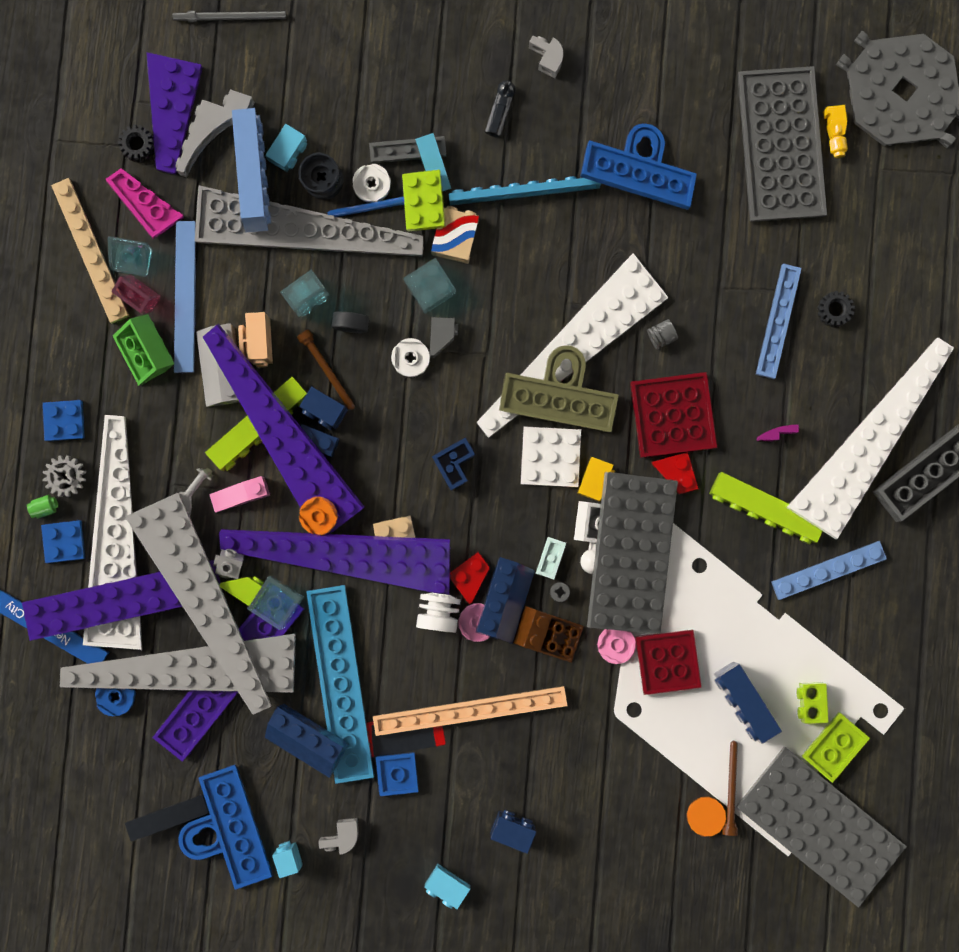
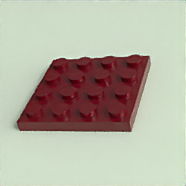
[630,372,717,458]

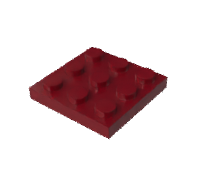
[635,629,701,695]

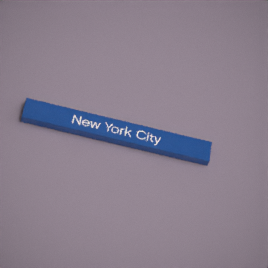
[0,589,110,664]

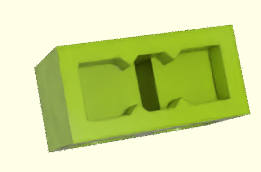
[796,682,828,724]

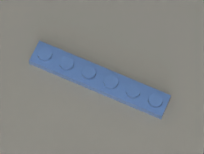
[756,264,801,379]
[771,541,887,600]

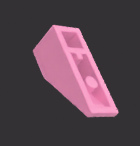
[209,476,270,513]

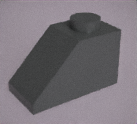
[430,317,458,358]

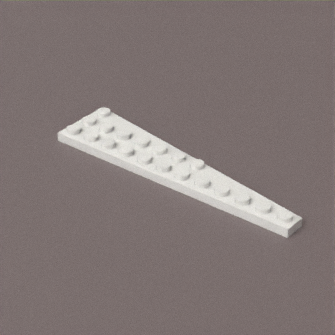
[786,338,954,539]
[83,415,142,650]

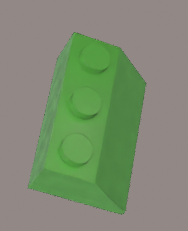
[113,314,174,386]

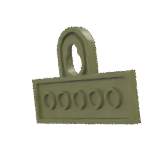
[499,345,619,432]

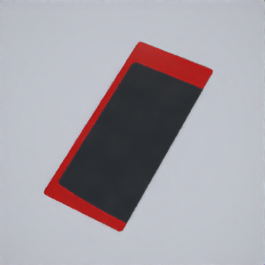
[366,722,446,758]

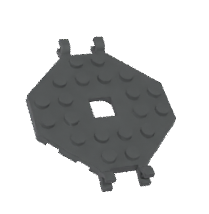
[836,31,959,148]

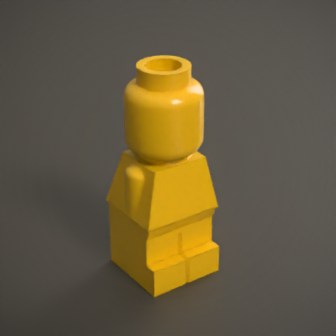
[823,105,848,158]

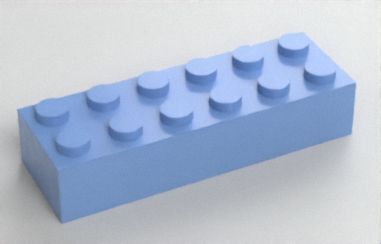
[232,108,271,233]

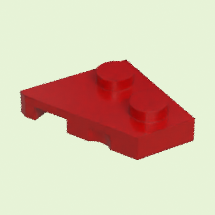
[651,452,698,494]
[450,552,490,605]

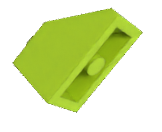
[220,576,266,607]

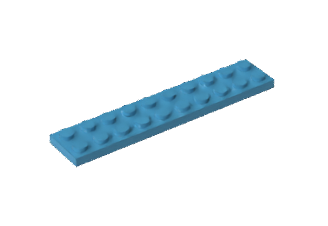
[306,585,374,784]

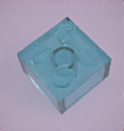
[403,258,456,314]
[280,269,329,317]
[247,576,304,630]

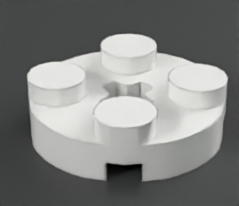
[353,164,391,203]
[391,338,430,377]

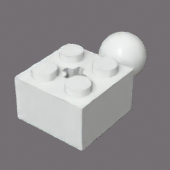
[574,501,601,574]

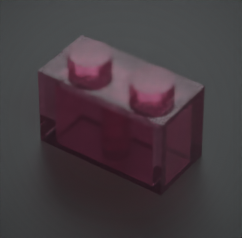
[111,275,161,314]

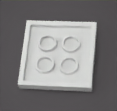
[521,427,581,487]

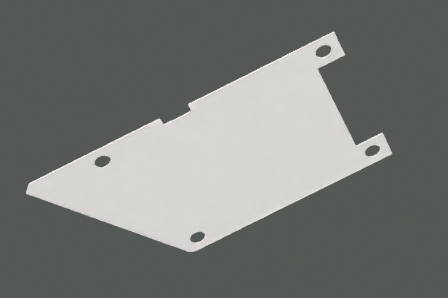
[614,523,904,856]

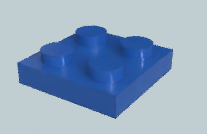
[43,400,85,441]
[41,520,85,563]
[376,752,419,796]

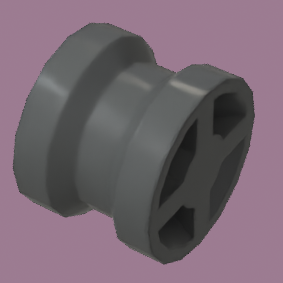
[550,582,570,602]

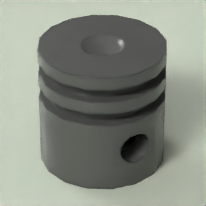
[647,319,678,350]

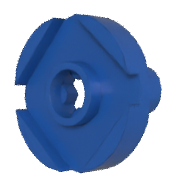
[95,688,136,716]

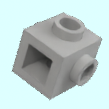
[213,549,244,579]

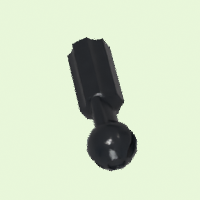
[485,80,516,138]

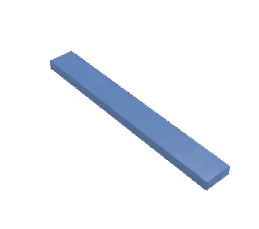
[174,221,196,373]

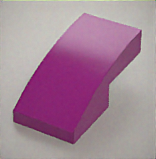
[757,425,799,441]

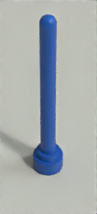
[327,197,404,217]

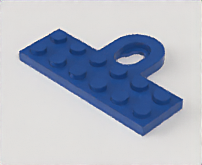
[580,124,697,210]
[179,764,273,889]

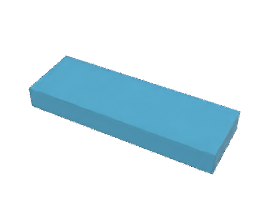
[415,133,451,191]

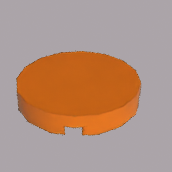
[299,497,338,535]
[687,797,726,836]

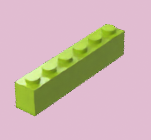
[205,377,307,471]
[709,472,822,545]

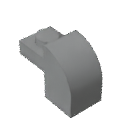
[529,36,563,78]
[319,818,359,854]

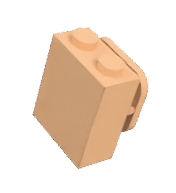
[238,312,273,367]

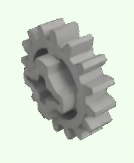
[43,455,86,497]

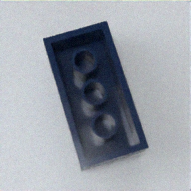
[714,662,782,744]

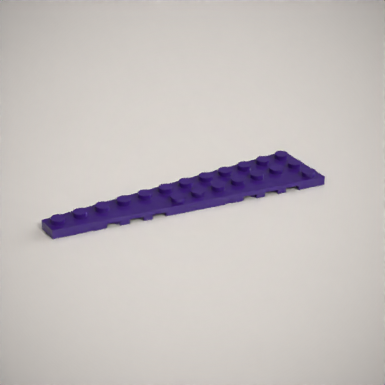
[203,324,364,534]
[219,529,450,595]

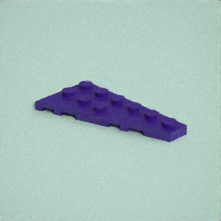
[146,52,203,175]

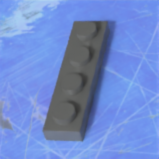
[369,136,446,164]

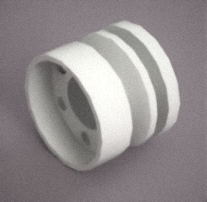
[416,593,461,633]

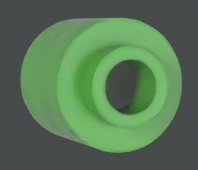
[27,495,58,519]

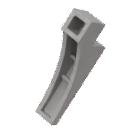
[176,89,254,177]

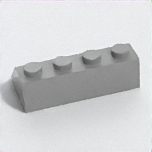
[196,323,239,407]

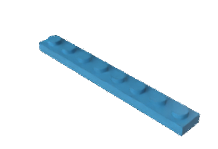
[449,176,601,205]

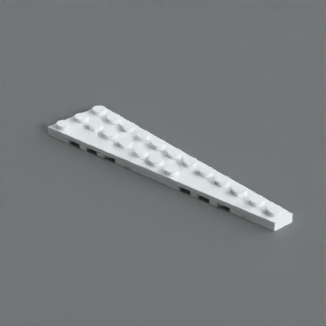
[477,254,668,438]

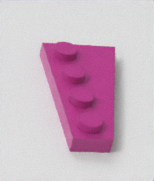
[106,168,184,240]

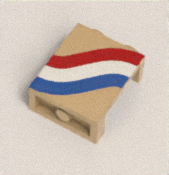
[431,206,479,264]

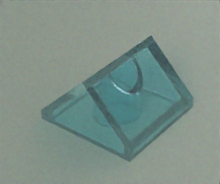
[108,236,152,277]

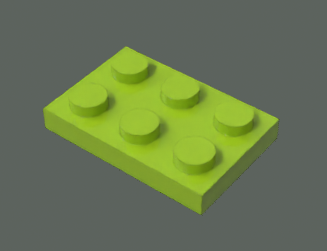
[402,170,445,232]
[801,712,870,783]

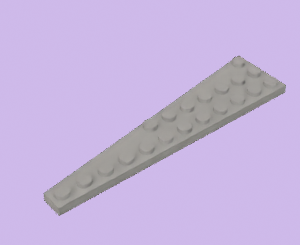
[195,185,424,256]
[125,493,272,715]
[60,633,296,692]

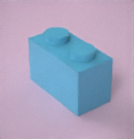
[265,124,307,172]
[272,841,303,878]
[424,864,470,909]

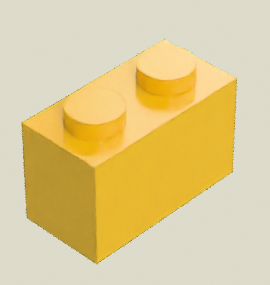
[577,457,615,502]

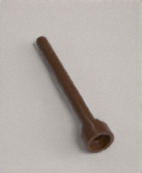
[297,329,355,410]
[722,740,738,836]

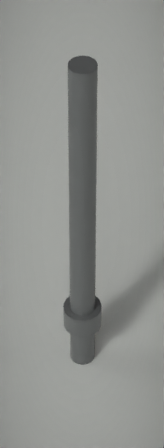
[172,11,286,23]

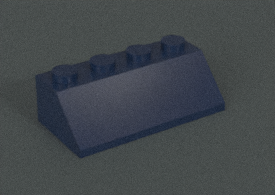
[476,557,535,644]
[265,704,349,778]

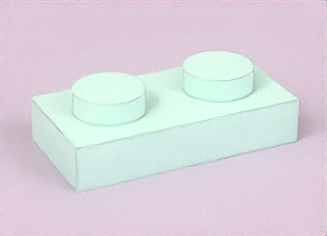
[536,537,566,579]

